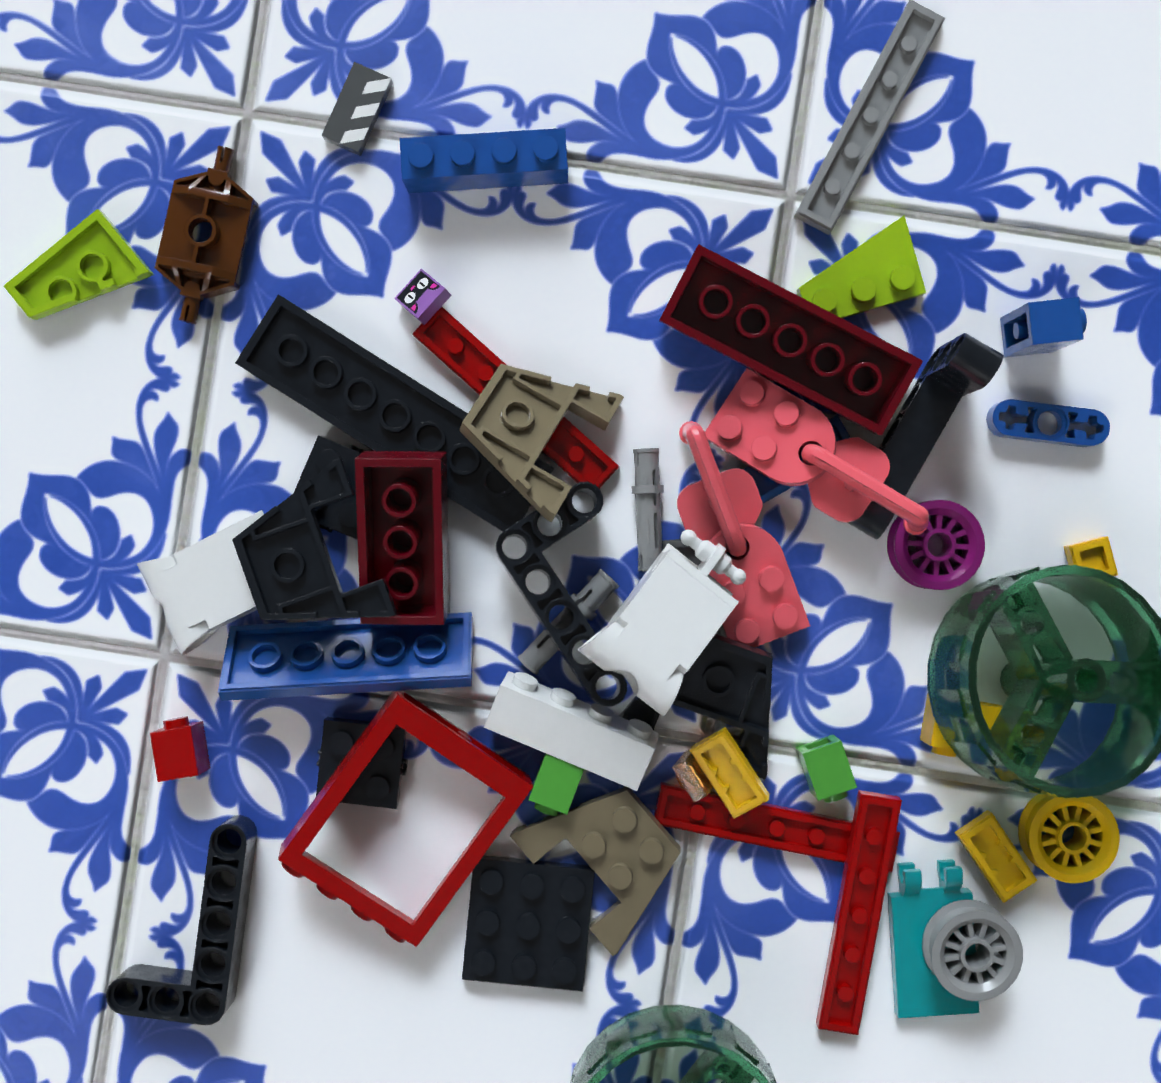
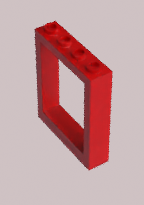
[278,690,533,947]

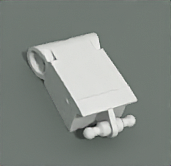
[137,510,264,656]
[578,529,746,716]

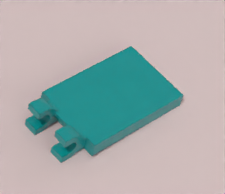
[887,859,980,1018]

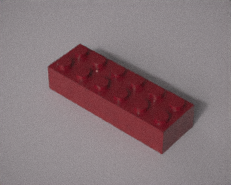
[659,244,923,436]

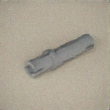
[631,448,664,571]
[518,568,620,675]

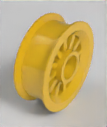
[1018,787,1120,883]

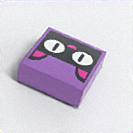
[394,269,452,325]

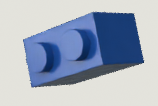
[1000,297,1087,358]

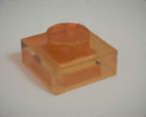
[672,749,713,802]

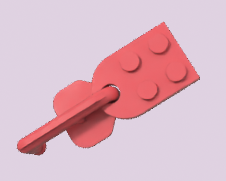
[705,368,929,535]
[677,421,810,647]

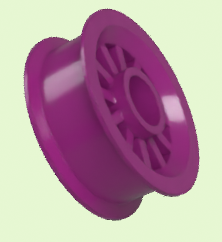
[887,500,985,590]

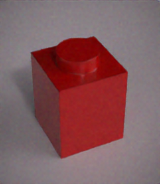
[150,716,211,782]

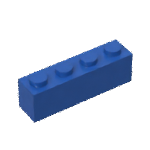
[399,128,568,193]

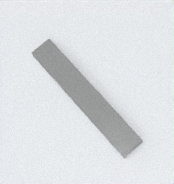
[794,0,945,235]

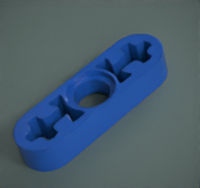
[986,399,1110,447]

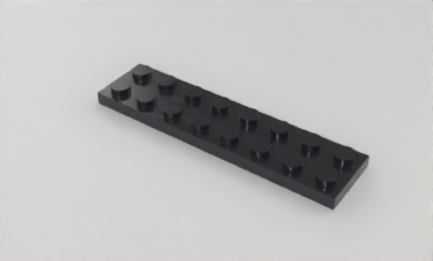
[235,294,555,532]

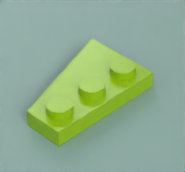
[3,209,154,320]
[796,215,926,319]

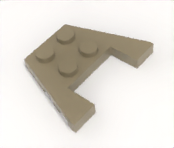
[459,364,624,523]
[510,787,681,956]

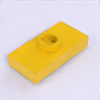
[689,727,770,819]
[954,810,1038,903]

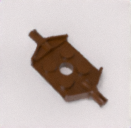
[155,146,258,325]

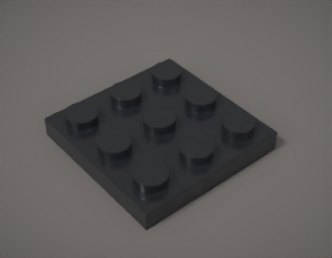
[462,855,595,992]

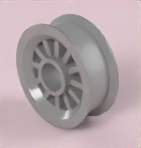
[922,900,1023,1001]

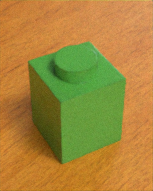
[795,735,857,803]
[528,753,584,816]

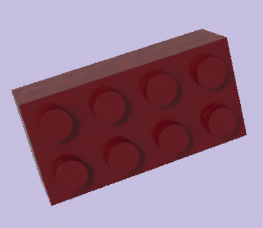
[355,451,450,625]

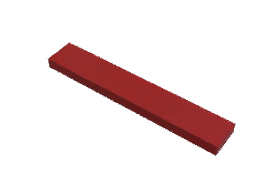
[412,307,620,489]
[654,782,900,872]
[816,790,902,1035]

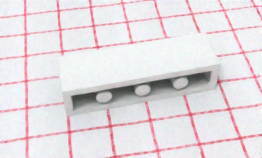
[484,671,659,791]

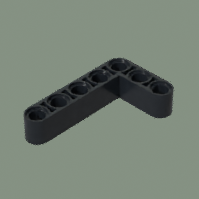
[848,333,1004,540]
[495,482,627,706]
[106,815,257,1025]

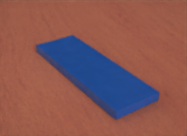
[218,612,473,701]

